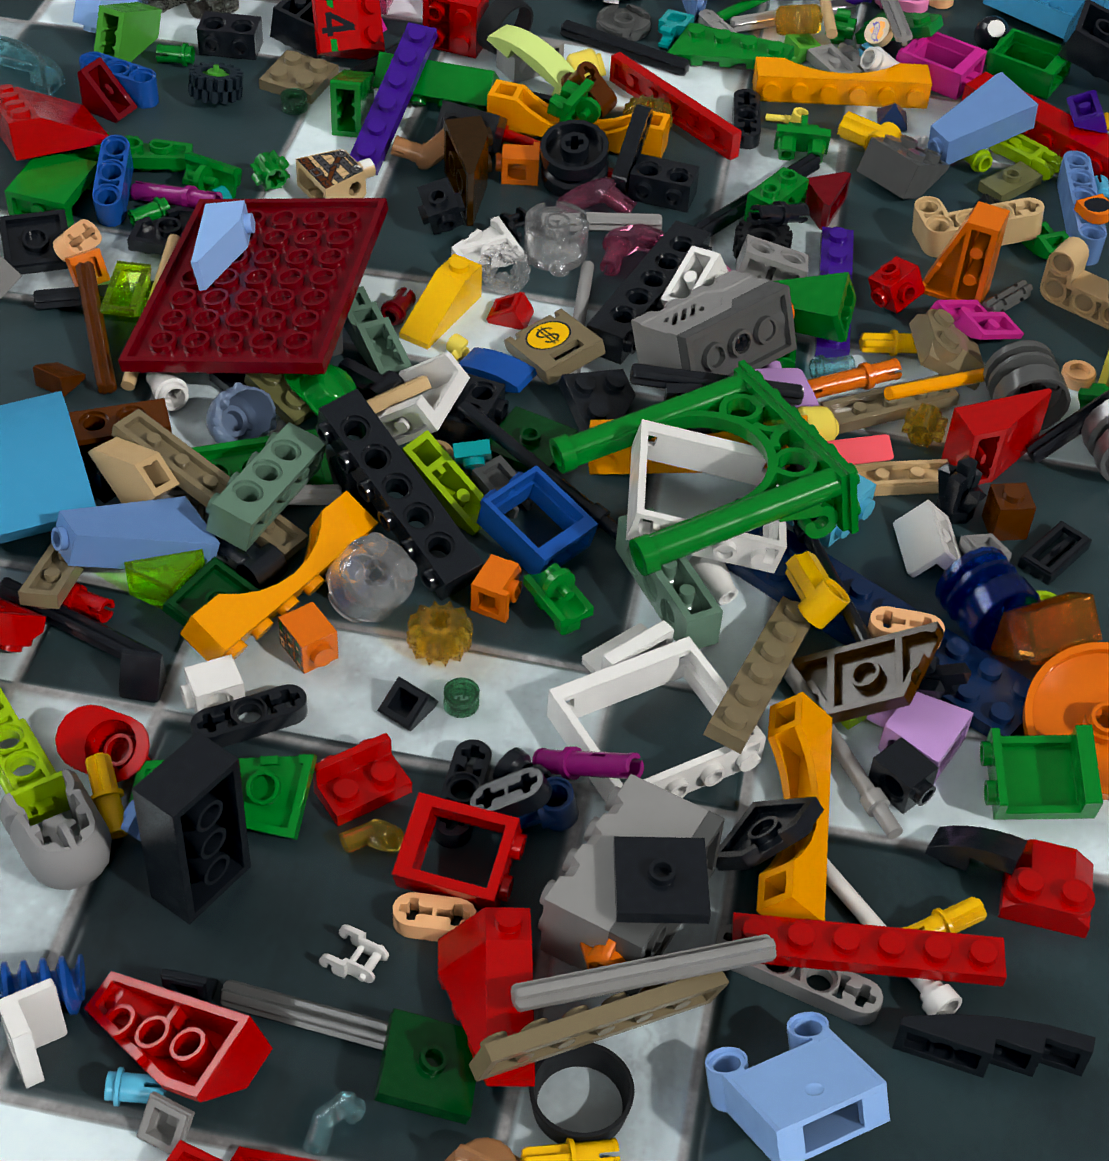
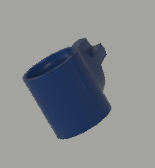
[501,777,579,835]

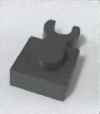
[470,455,533,519]

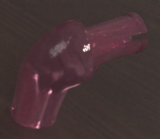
[557,177,637,213]
[600,224,664,276]

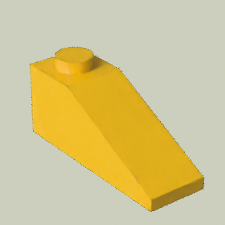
[399,254,482,350]

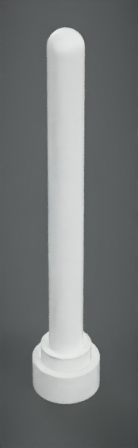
[826,858,962,1015]

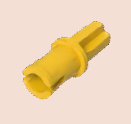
[859,330,917,357]
[85,752,128,840]
[903,897,987,933]
[520,1137,620,1161]

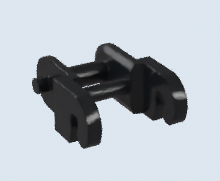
[499,207,544,243]

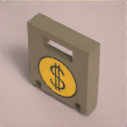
[504,309,606,385]

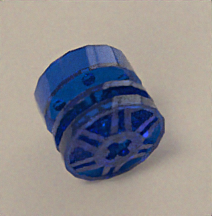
[935,546,1042,651]

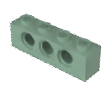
[206,422,326,552]
[615,507,723,649]

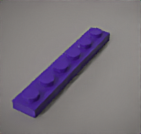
[350,22,438,175]
[814,227,854,361]

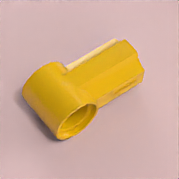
[837,111,902,151]
[785,551,850,629]

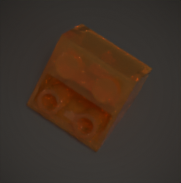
[991,591,1103,665]

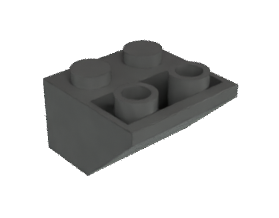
[857,134,950,199]

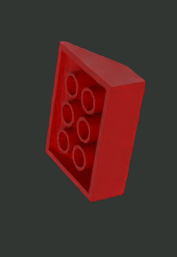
[0,84,109,161]

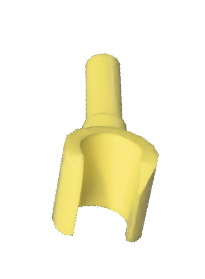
[765,107,809,124]
[446,334,470,361]

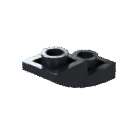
[925,825,1028,875]

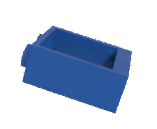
[477,465,598,574]

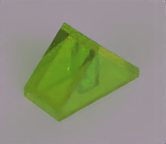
[100,261,152,317]
[124,549,205,609]

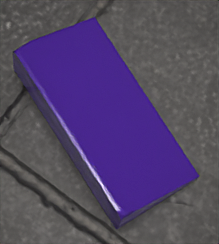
[1066,90,1108,133]

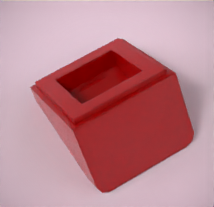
[486,292,534,330]

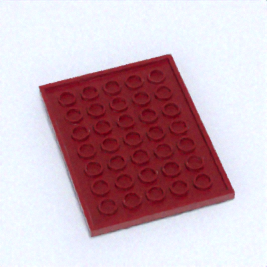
[118,198,388,375]

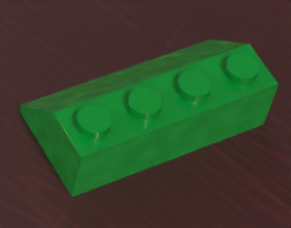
[373,52,500,112]

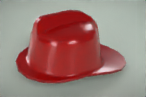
[55,704,151,782]

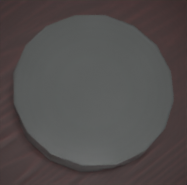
[596,4,652,41]

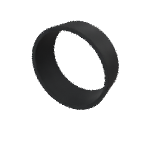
[477,0,534,55]
[529,1043,635,1144]

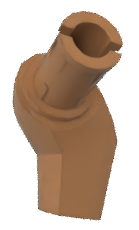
[391,127,444,170]

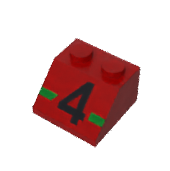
[311,0,385,60]

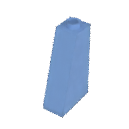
[928,72,1038,164]
[51,496,220,573]

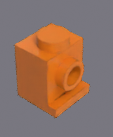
[495,142,540,186]
[470,554,522,623]

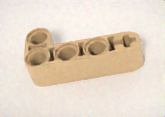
[912,196,1045,258]
[1040,237,1109,330]

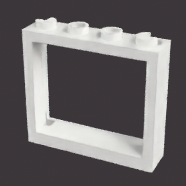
[626,419,787,574]
[547,636,766,802]

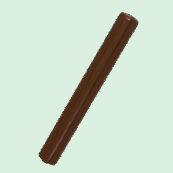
[75,261,117,395]

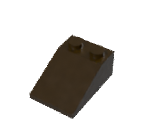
[444,115,493,226]

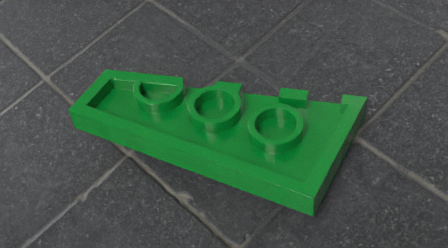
[129,754,318,840]

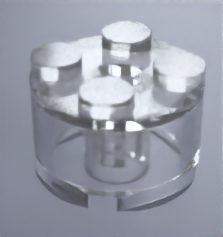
[523,202,589,277]
[326,532,418,624]

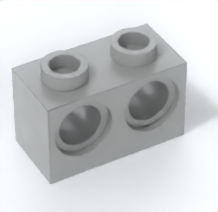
[735,234,809,281]

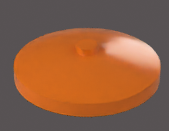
[1022,642,1109,800]

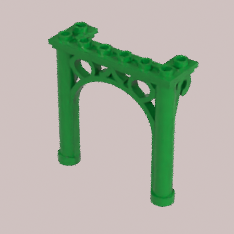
[549,360,861,576]

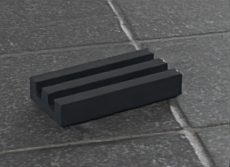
[1017,521,1092,585]

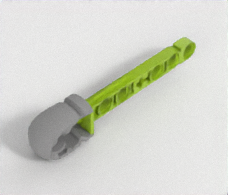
[0,688,112,890]

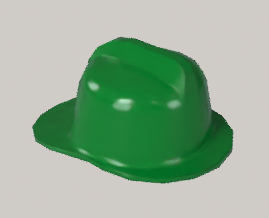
[284,364,356,416]

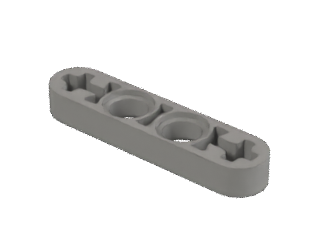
[715,924,883,1025]

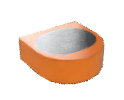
[1074,194,1109,225]

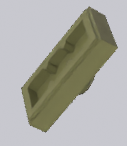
[977,161,1043,202]

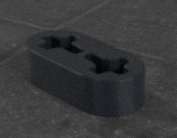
[470,767,553,818]

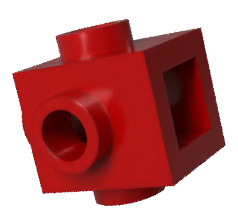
[868,256,925,314]

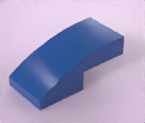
[459,347,537,393]

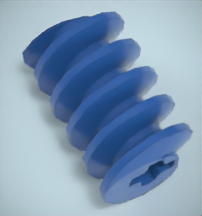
[0,954,86,1022]

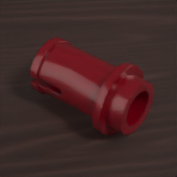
[381,287,416,326]

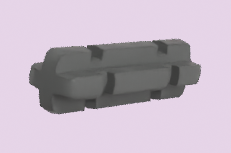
[983,280,1033,312]

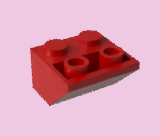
[423,0,489,59]

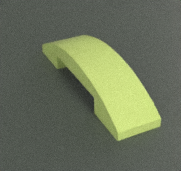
[487,24,575,96]

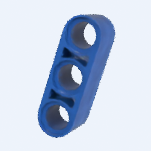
[79,51,159,109]
[92,135,134,227]

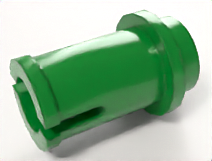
[156,43,195,67]
[128,197,171,227]

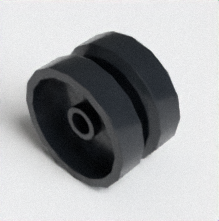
[540,120,609,201]

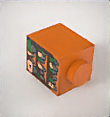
[278,602,339,674]

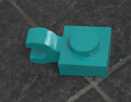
[658,9,695,49]
[452,439,492,476]

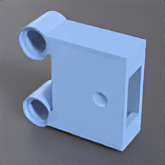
[705,1012,890,1161]

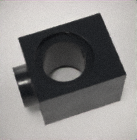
[868,737,939,814]

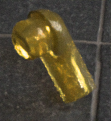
[339,819,404,854]

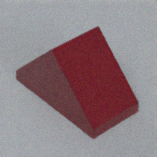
[77,57,138,123]
[805,171,851,230]

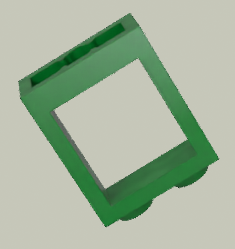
[984,28,1072,100]

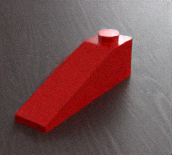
[438,907,535,1087]
[84,971,273,1103]

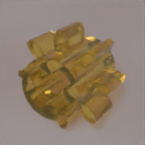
[902,403,948,448]

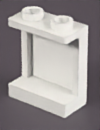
[376,352,470,445]

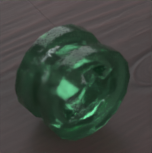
[280,88,308,115]
[443,677,480,718]

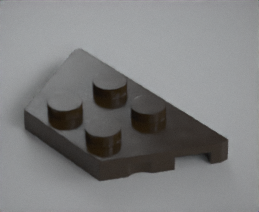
[793,621,944,724]

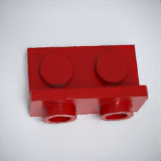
[313,733,412,827]

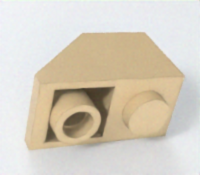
[88,437,180,503]

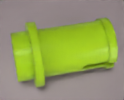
[963,149,993,172]

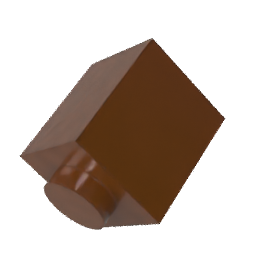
[981,482,1036,541]

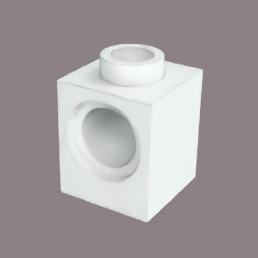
[180,654,245,714]

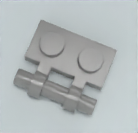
[806,42,865,73]

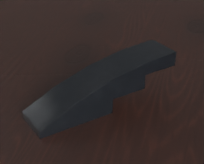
[893,1014,1096,1078]

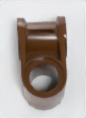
[561,61,617,119]

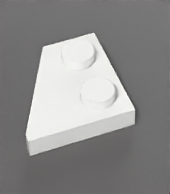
[451,216,524,272]

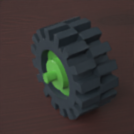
[188,62,243,104]

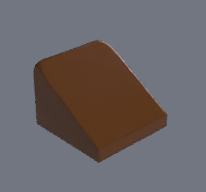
[33,362,86,397]

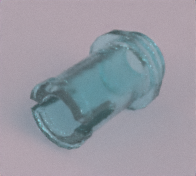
[809,355,856,378]

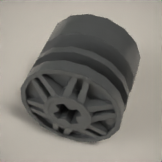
[983,340,1071,431]

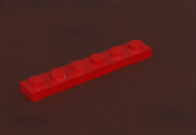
[609,52,742,160]
[731,912,1007,987]

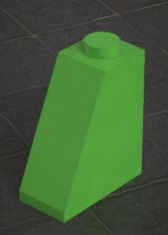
[94,2,162,62]

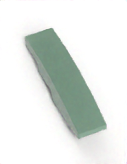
[344,286,412,374]

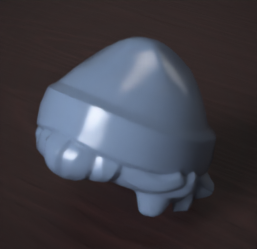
[206,382,277,443]

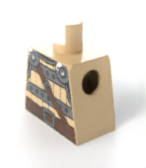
[296,149,376,198]

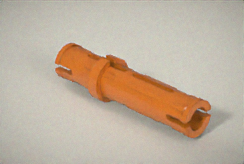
[807,358,902,399]

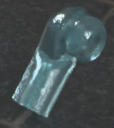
[303,1091,366,1156]

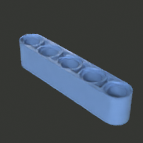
[1056,151,1107,266]

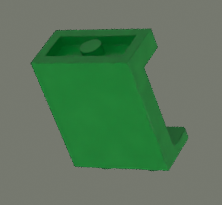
[5,153,98,228]
[980,725,1103,820]

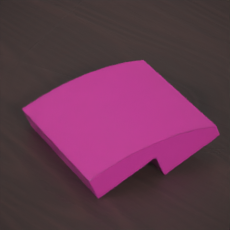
[930,300,1024,340]

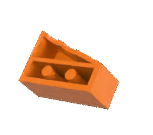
[923,201,1010,304]

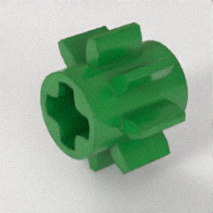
[825,8,857,45]
[250,150,290,192]

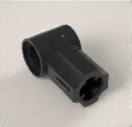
[338,357,405,407]
[215,535,288,590]

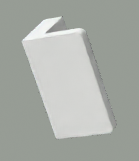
[893,499,966,578]
[582,620,674,673]
[0,978,68,1089]

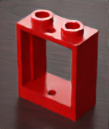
[392,792,527,909]

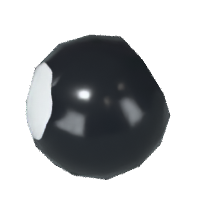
[974,15,1009,51]

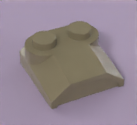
[909,309,984,390]

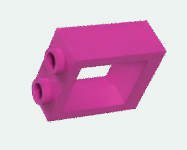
[895,32,987,100]

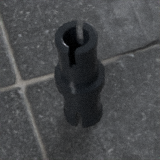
[749,201,810,227]

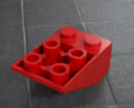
[941,388,1052,485]

